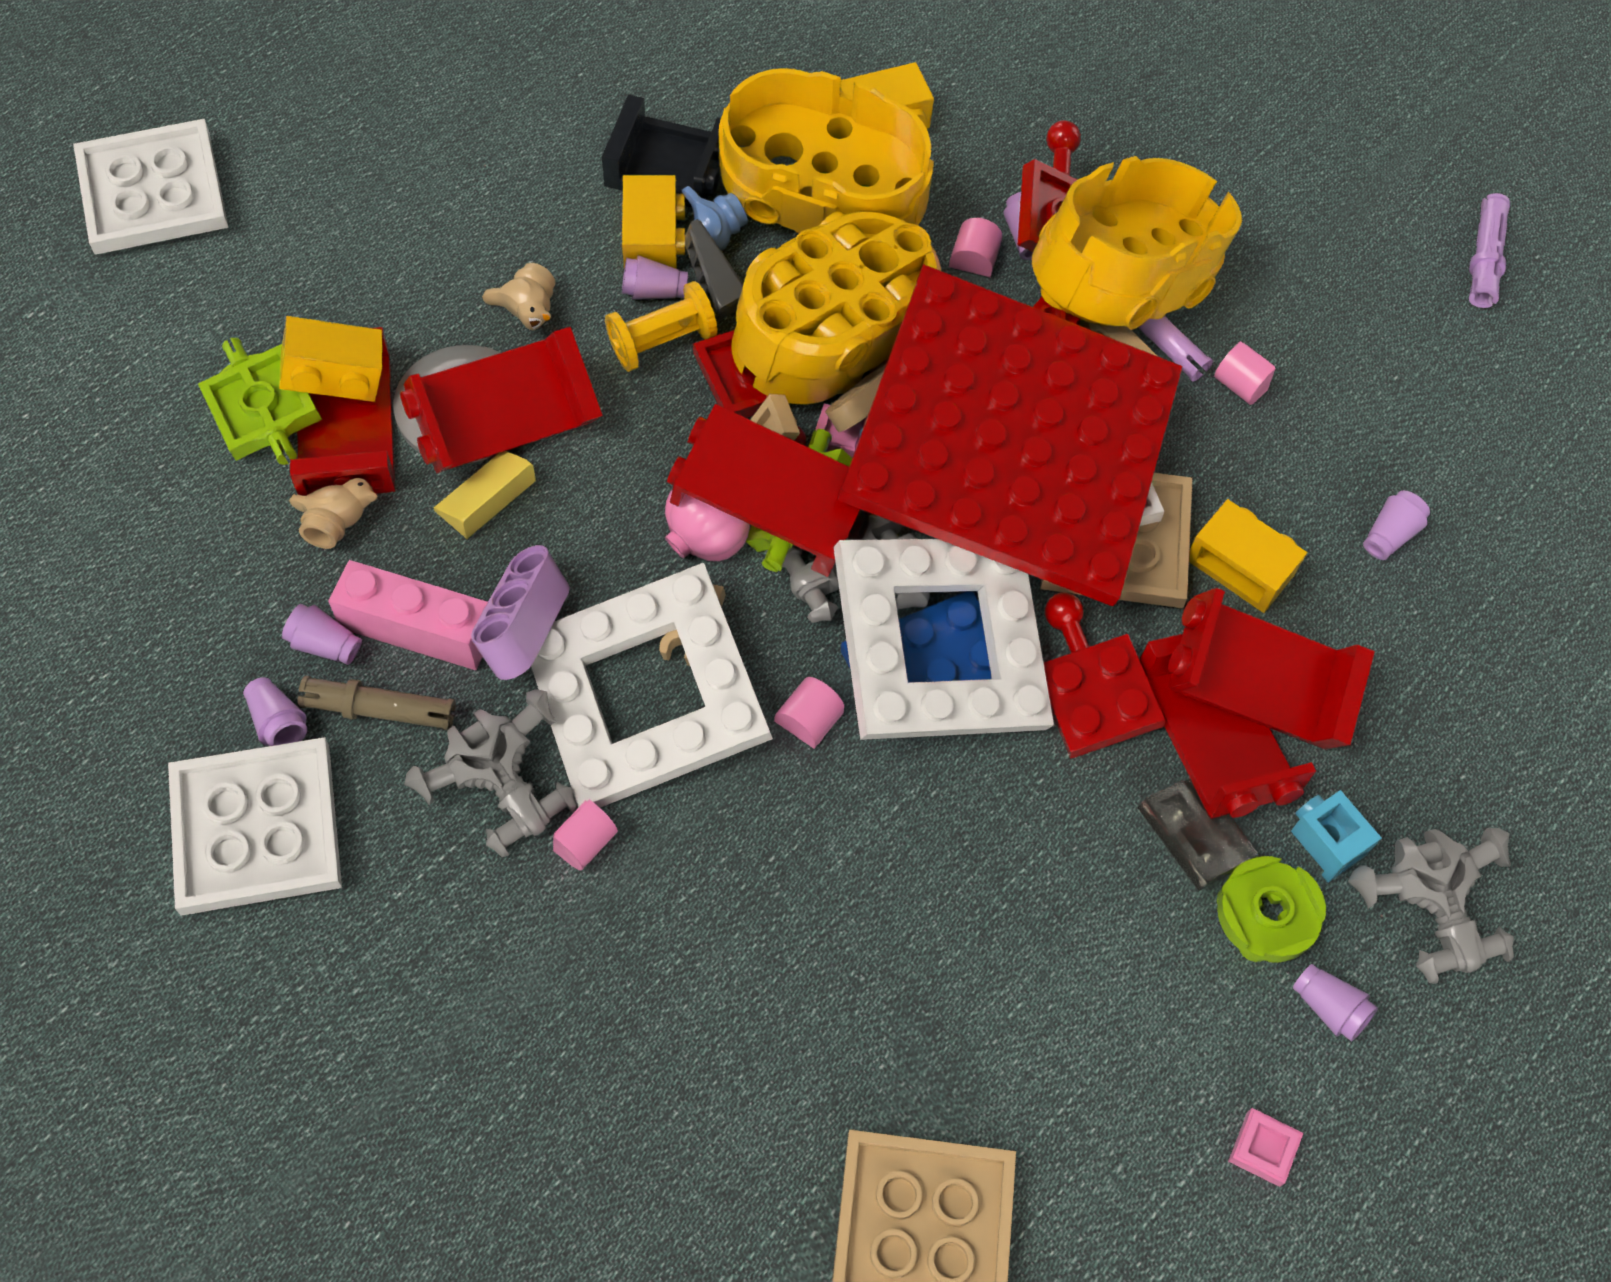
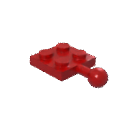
[1017,120,1081,252]
[693,330,806,446]
[1043,592,1165,759]

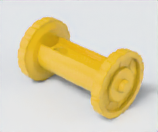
[605,281,718,372]

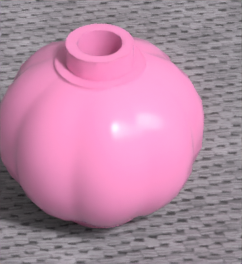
[665,490,750,561]

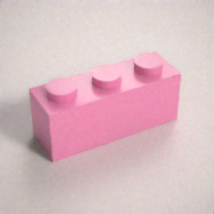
[328,560,488,670]

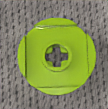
[1217,856,1326,963]

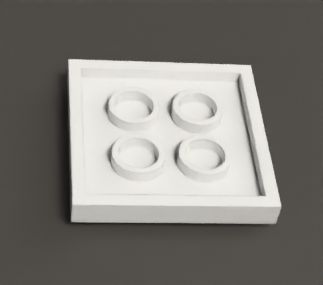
[73,119,229,255]
[168,737,342,916]

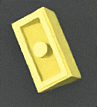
[434,451,536,539]

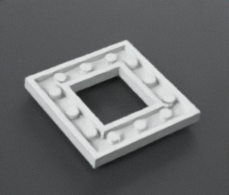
[833,539,1054,740]
[531,563,773,808]

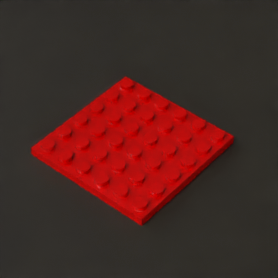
[837,264,1183,606]

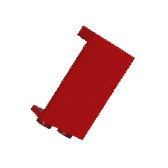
[400,326,603,474]
[290,327,395,496]
[667,404,860,577]
[1167,588,1375,749]
[1140,634,1316,819]

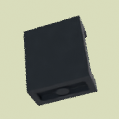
[602,95,721,207]

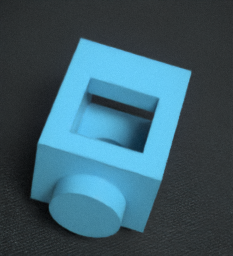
[1291,790,1382,883]

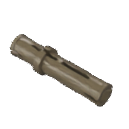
[298,676,456,730]

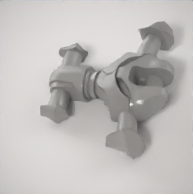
[782,509,930,623]
[404,689,577,857]
[1348,828,1514,984]

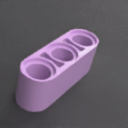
[471,545,570,680]

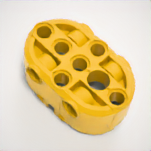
[719,68,934,234]
[1032,156,1242,330]
[732,211,941,404]

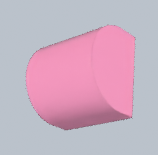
[949,218,1002,278]
[1214,341,1276,405]
[774,677,844,749]
[553,799,618,870]

